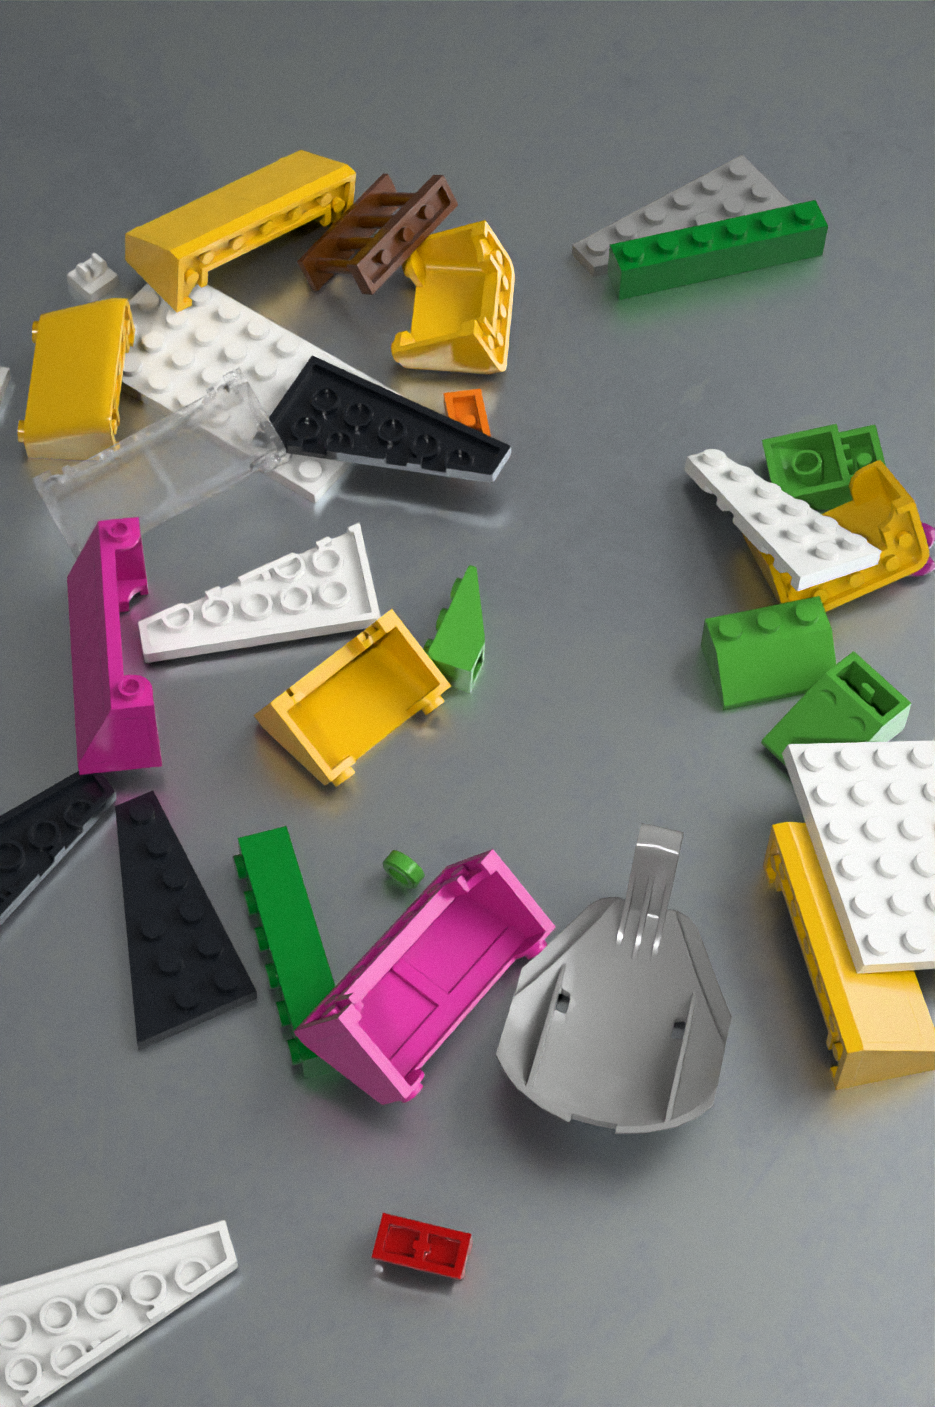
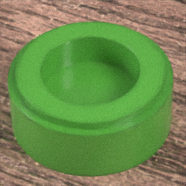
[383,850,425,889]

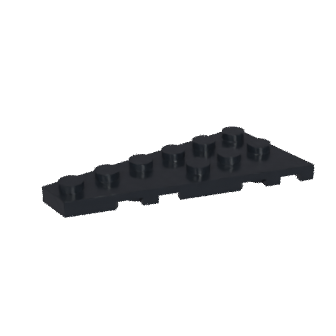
[253,355,511,483]
[0,771,117,926]
[115,790,257,1051]

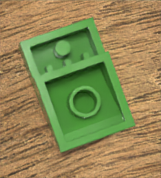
[762,424,886,510]

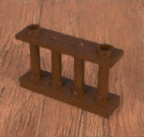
[297,174,458,295]

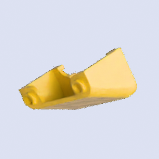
[391,220,515,375]
[17,298,135,462]
[742,460,929,612]
[253,609,451,787]

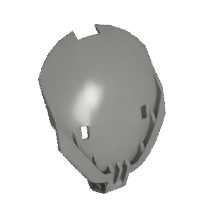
[496,823,732,1134]

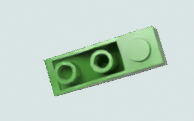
[423,565,485,694]

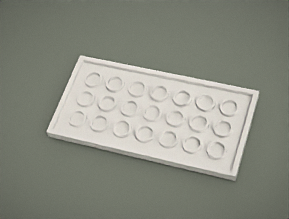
[121,283,404,504]

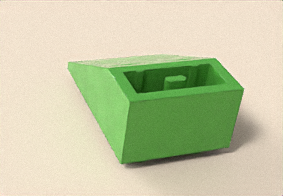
[761,651,912,766]

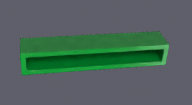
[607,200,828,300]
[232,826,337,1079]

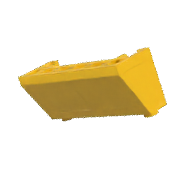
[125,150,356,313]
[763,822,935,1090]

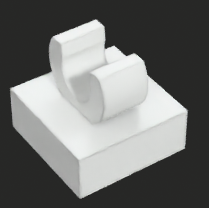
[66,253,120,303]

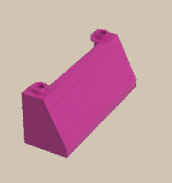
[67,517,162,775]
[294,849,556,1105]

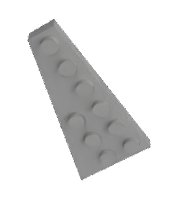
[572,155,793,277]

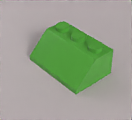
[700,596,836,711]

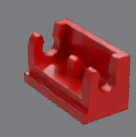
[371,1213,473,1280]

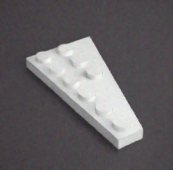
[684,449,881,591]
[138,522,381,663]
[0,1220,238,1407]

